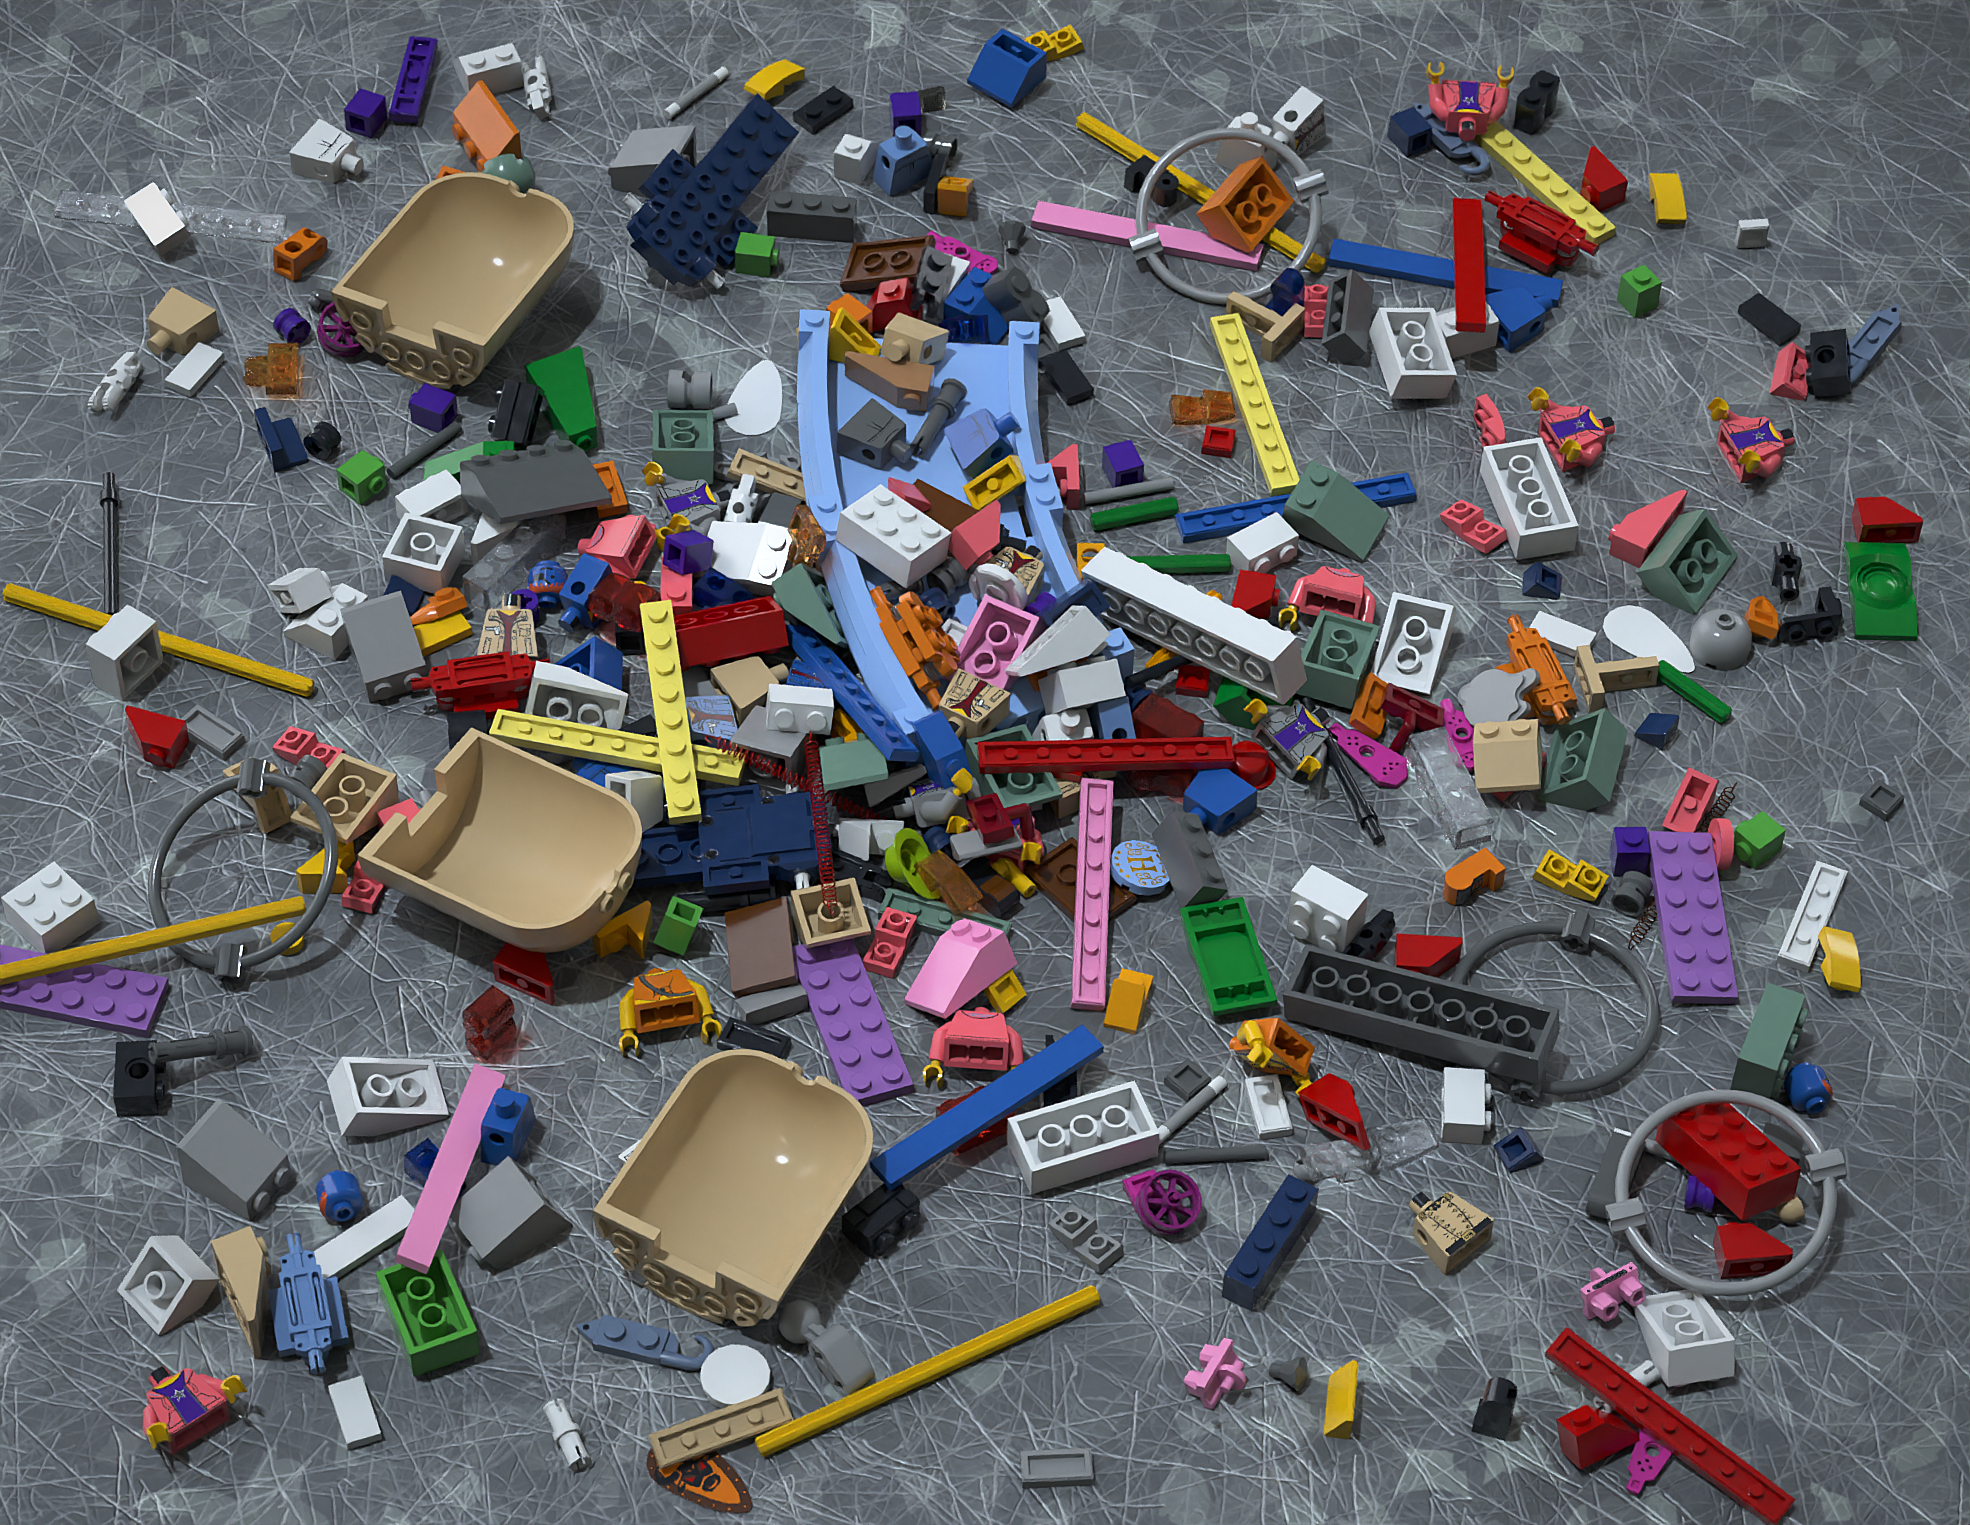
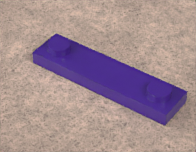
[388,36,438,123]

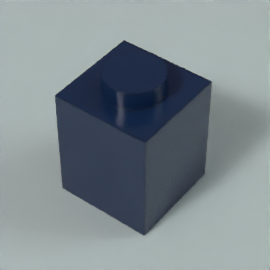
[1388,106,1433,158]

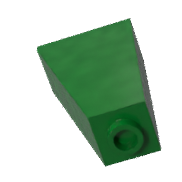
[525,346,598,452]

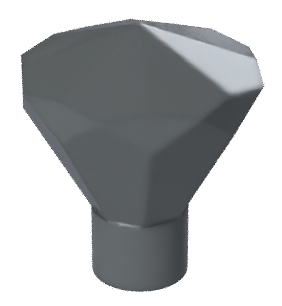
[999,220,1026,253]
[1269,1357,1308,1391]

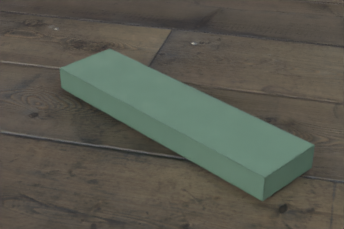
[878,888,1012,939]

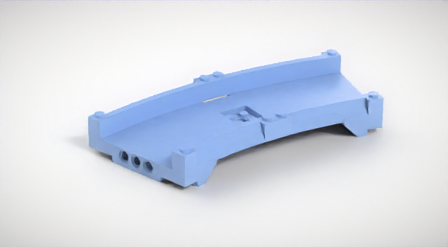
[797,309,1135,769]

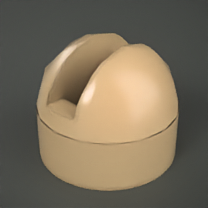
[1776,1194,1805,1223]

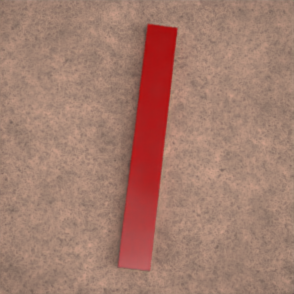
[1452,198,1486,333]
[976,736,1235,774]
[1544,1327,1796,1525]

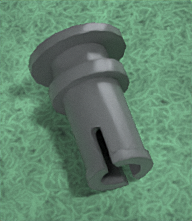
[875,578,924,602]

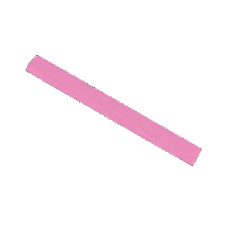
[1031,201,1264,271]
[1071,778,1113,1011]
[394,1063,506,1274]

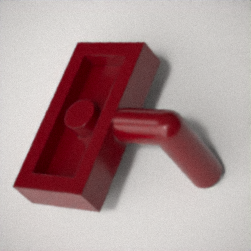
[1380,682,1445,754]
[965,793,1035,845]

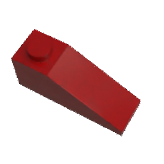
[1298,1073,1371,1151]

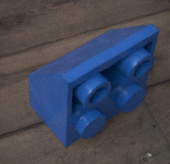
[967,28,1047,108]

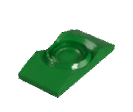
[1843,542,1918,641]
[1179,897,1277,1016]

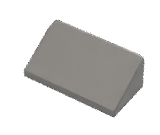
[950,827,1022,861]
[735,982,808,1025]

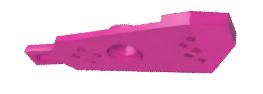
[926,230,997,275]
[1440,699,1474,771]
[1328,723,1407,789]
[1626,1429,1673,1495]

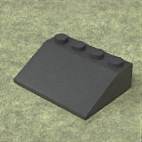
[460,440,612,524]

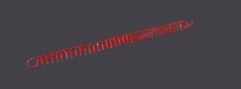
[804,731,838,916]
[705,735,923,838]

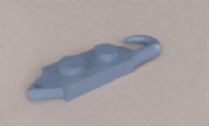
[1414,102,1490,175]
[1849,304,1902,385]
[577,1314,714,1370]

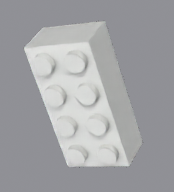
[1480,437,1579,560]
[1007,1080,1160,1195]

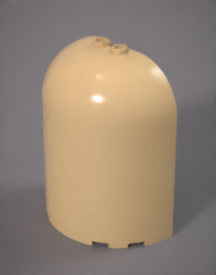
[331,172,574,389]
[357,727,642,953]
[593,1049,873,1326]

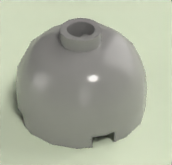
[1689,608,1752,671]

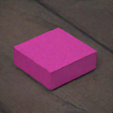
[1122,1169,1166,1213]

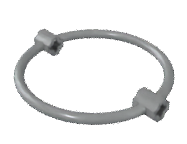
[1128,128,1329,305]
[1605,1089,1847,1296]

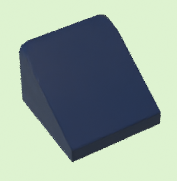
[1522,561,1562,600]
[383,575,424,616]
[1634,713,1680,750]
[1493,1126,1544,1173]

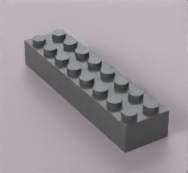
[1283,944,1559,1084]

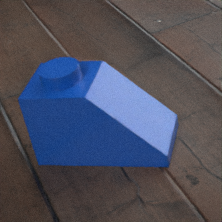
[912,710,973,789]

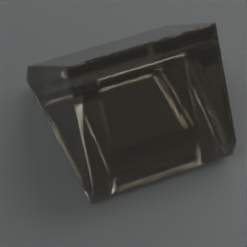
[918,86,946,114]

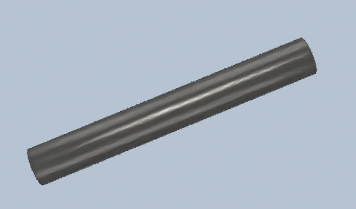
[386,421,462,479]
[1164,1145,1267,1164]

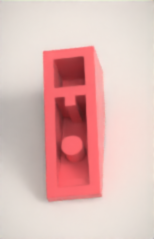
[1608,489,1687,568]
[661,557,693,616]

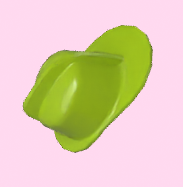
[885,828,945,900]

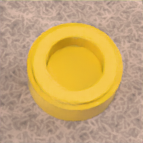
[270,922,304,955]

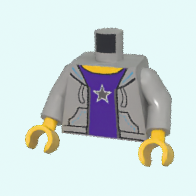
[642,461,731,536]
[1243,698,1330,781]
[892,768,973,828]

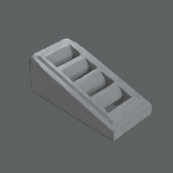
[862,764,927,807]

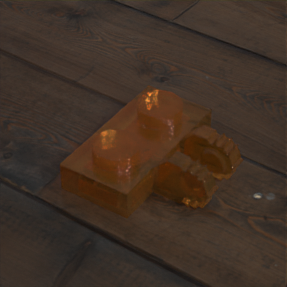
[243,343,299,395]
[786,504,826,567]

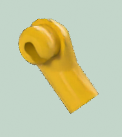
[992,858,1037,898]

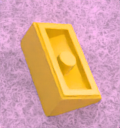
[962,455,1027,511]
[1323,1360,1359,1439]

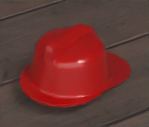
[1200,741,1276,790]

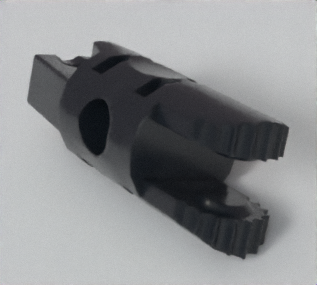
[1342,909,1395,961]

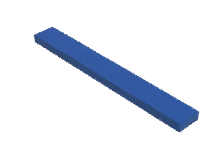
[1328,238,1563,307]
[1175,473,1417,544]
[785,625,920,762]
[870,1024,1104,1190]

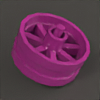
[316,302,364,357]
[1136,1169,1202,1236]

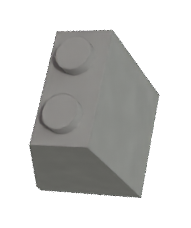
[608,125,697,198]
[340,591,428,703]
[731,705,817,795]
[176,1098,291,1221]
[450,1156,573,1269]

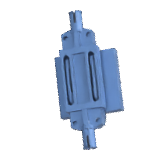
[268,1232,349,1374]

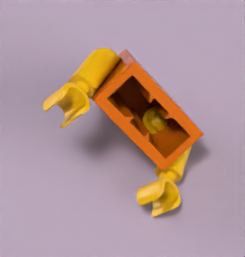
[619,968,722,1057]
[1229,1018,1315,1096]

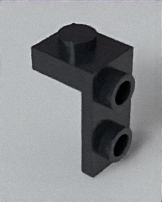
[1777,586,1842,643]

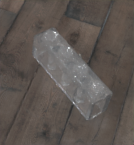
[462,513,568,613]
[1404,726,1494,850]

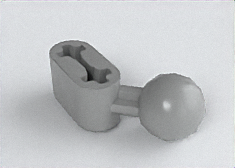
[778,1300,875,1397]

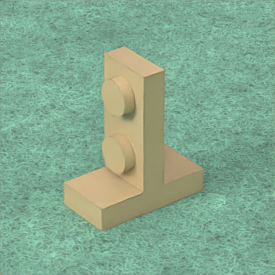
[1226,291,1306,363]
[1573,645,1659,714]
[223,757,292,834]

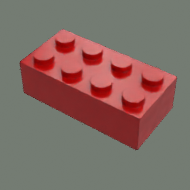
[674,596,789,672]
[1655,1089,1801,1220]

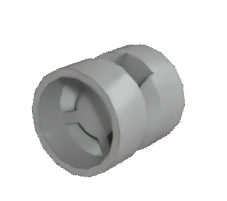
[667,370,713,410]

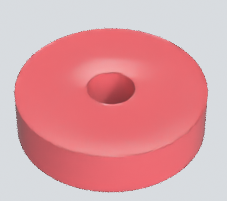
[1707,818,1734,870]

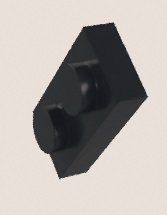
[793,85,853,135]

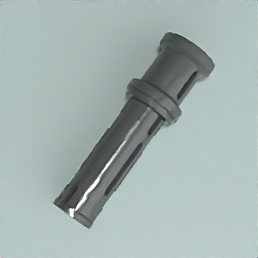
[910,378,967,458]
[148,1026,253,1064]

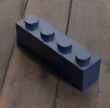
[1222,1174,1319,1311]

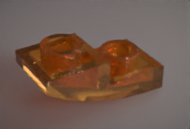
[1169,389,1236,425]
[914,850,984,916]

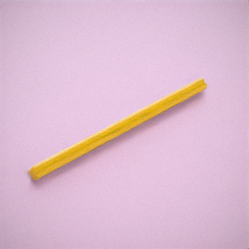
[1076,112,1326,273]
[3,583,315,697]
[0,896,306,985]
[755,1285,1100,1456]

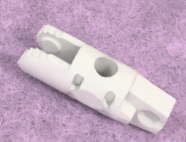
[522,56,552,120]
[87,352,143,412]
[723,474,759,523]

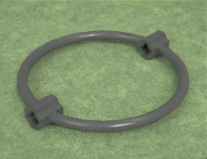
[148,758,338,984]
[1451,909,1660,1106]

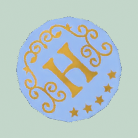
[1110,840,1170,896]

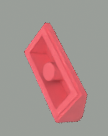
[1770,342,1811,401]

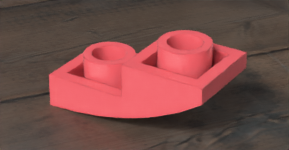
[1303,284,1329,337]
[1473,394,1505,447]
[1440,499,1507,554]
[272,726,345,769]
[342,860,386,914]
[863,907,917,978]

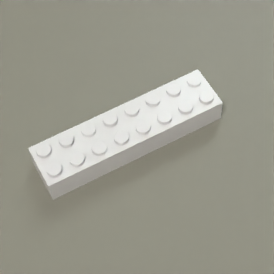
[1081,547,1307,705]

